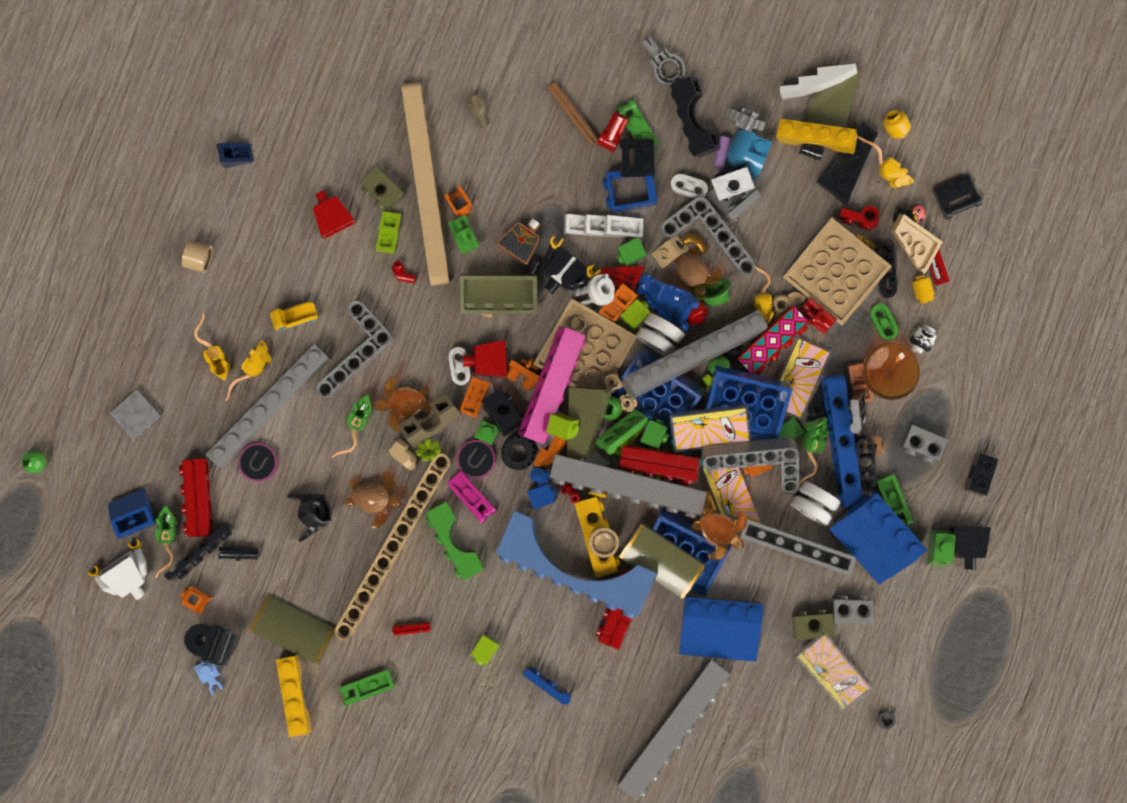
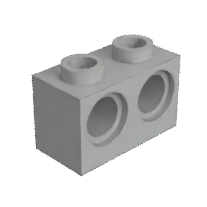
[900,425,948,464]
[831,596,873,624]

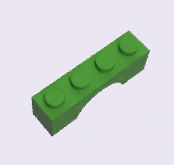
[425,501,485,580]

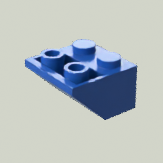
[108,488,157,539]

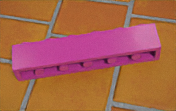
[518,326,585,444]

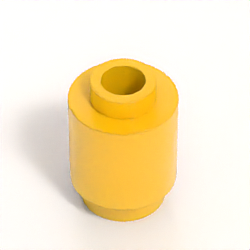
[912,275,935,304]

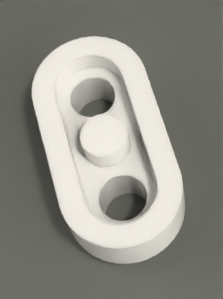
[671,174,708,199]
[449,347,471,386]

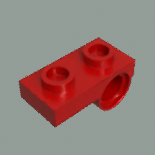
[837,206,879,230]

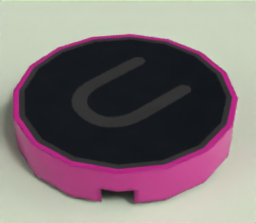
[457,440,495,478]
[239,443,278,481]

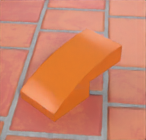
[598,283,638,323]
[533,436,567,469]

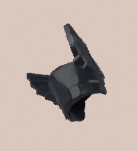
[287,494,332,542]

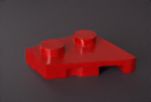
[599,266,644,292]

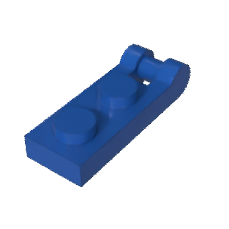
[522,667,571,705]

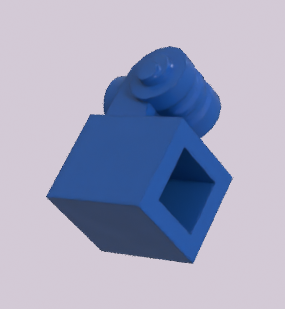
[527,468,558,510]

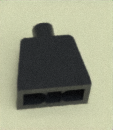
[950,527,991,570]

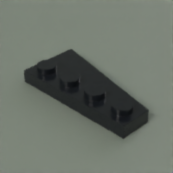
[816,122,878,205]
[164,522,234,581]

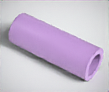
[713,136,731,169]

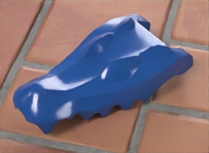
[636,274,699,331]

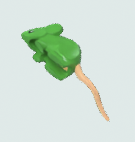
[332,394,373,458]
[799,417,830,485]
[155,505,178,578]

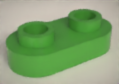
[870,304,898,341]

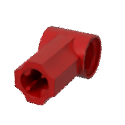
[597,112,629,153]

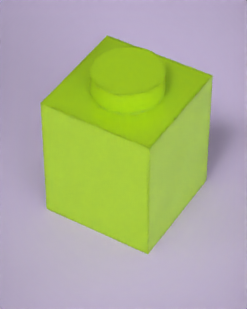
[620,299,651,330]
[546,412,579,440]
[471,634,500,666]

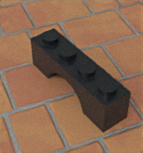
[670,76,721,157]

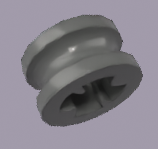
[877,711,895,729]

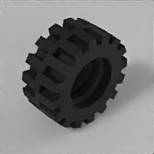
[501,436,535,470]

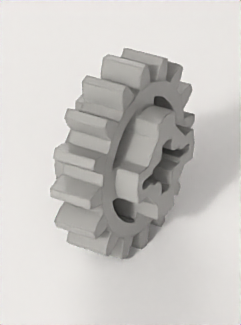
[725,106,766,132]

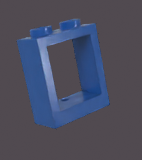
[602,170,657,213]

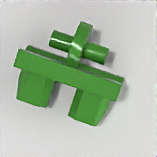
[448,215,479,254]

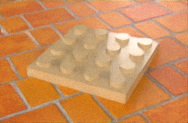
[783,217,892,326]
[533,298,637,388]

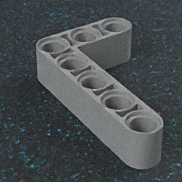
[661,197,755,277]
[316,301,393,399]
[701,438,799,495]

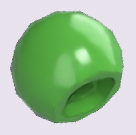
[708,356,731,376]
[604,396,622,420]
[22,450,47,474]

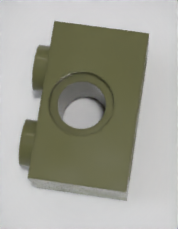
[360,166,405,212]
[792,610,835,640]

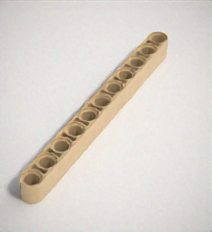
[401,81,450,286]
[335,454,451,640]

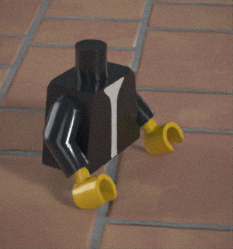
[544,234,601,295]

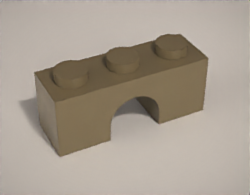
[397,392,461,449]

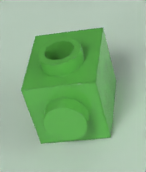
[616,238,647,266]
[641,419,670,450]

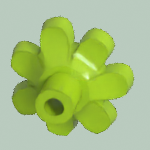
[415,438,441,461]

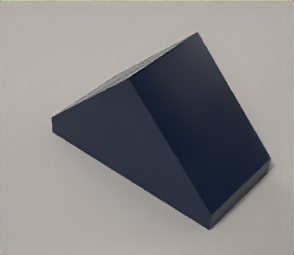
[216,143,254,168]

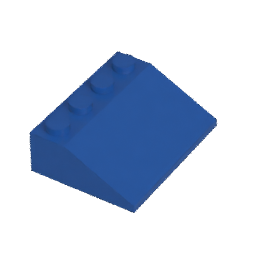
[611,347,706,441]
[704,365,793,440]
[828,490,927,585]
[652,507,733,596]
[679,596,763,662]

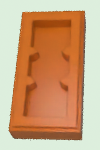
[459,376,491,419]

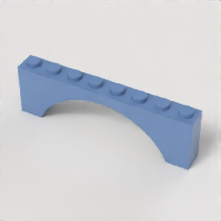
[496,511,657,618]

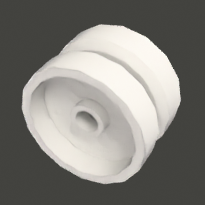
[635,313,685,357]
[790,481,841,526]

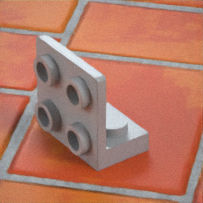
[706,180,762,224]

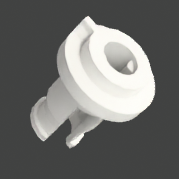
[575,274,615,306]

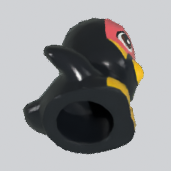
[893,204,926,223]

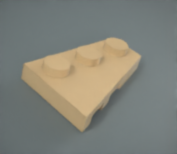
[890,214,942,275]

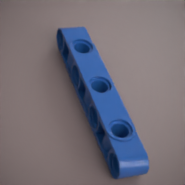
[822,373,863,508]

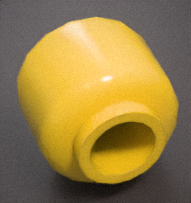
[883,110,911,139]

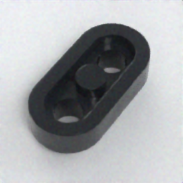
[807,386,836,420]

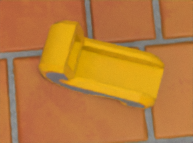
[269,301,318,331]

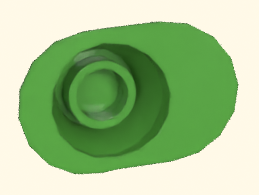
[687,278,731,307]

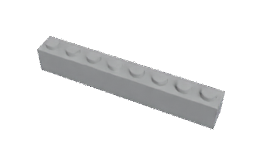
[622,310,768,400]
[205,344,331,469]
[550,455,707,518]
[617,659,730,800]

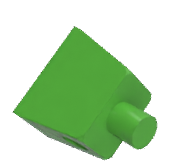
[927,528,955,567]

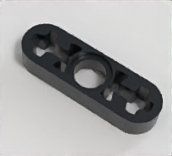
[875,243,897,299]
[856,435,876,490]

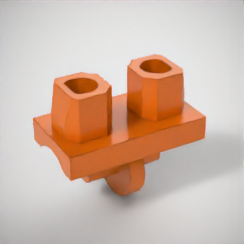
[506,357,540,392]

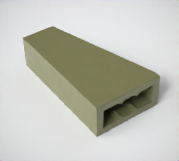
[567,386,612,461]

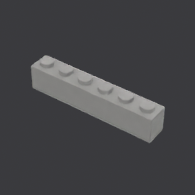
[737,517,856,576]

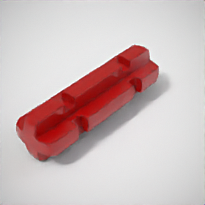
[393,622,431,636]

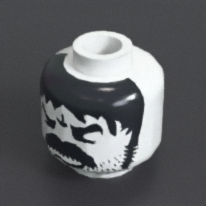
[909,324,937,354]

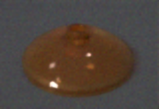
[862,343,920,400]

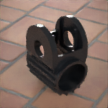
[184,624,238,666]

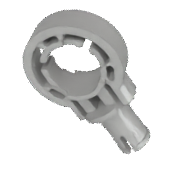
[641,36,686,87]

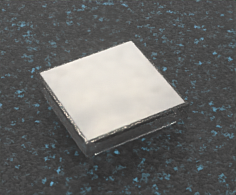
[108,388,163,442]

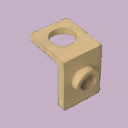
[652,234,690,269]

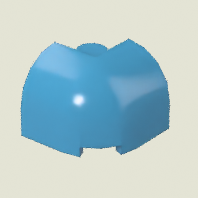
[727,129,772,180]

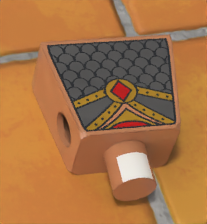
[497,218,540,267]

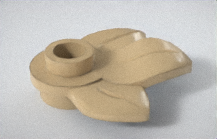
[772,292,805,320]

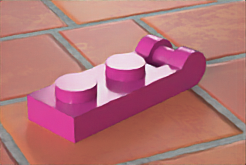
[447,471,497,524]

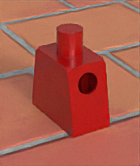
[312,190,356,240]
[462,340,507,378]

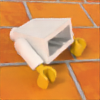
[88,538,147,600]

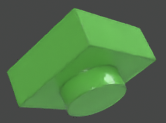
[474,420,499,445]

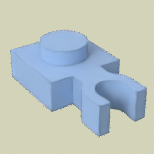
[194,662,224,694]

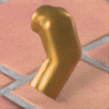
[682,232,709,255]

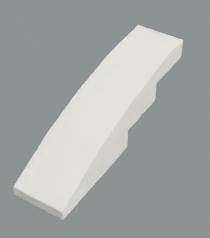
[780,64,857,99]
[564,214,644,238]

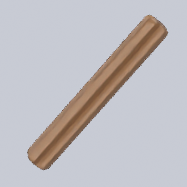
[548,82,599,146]

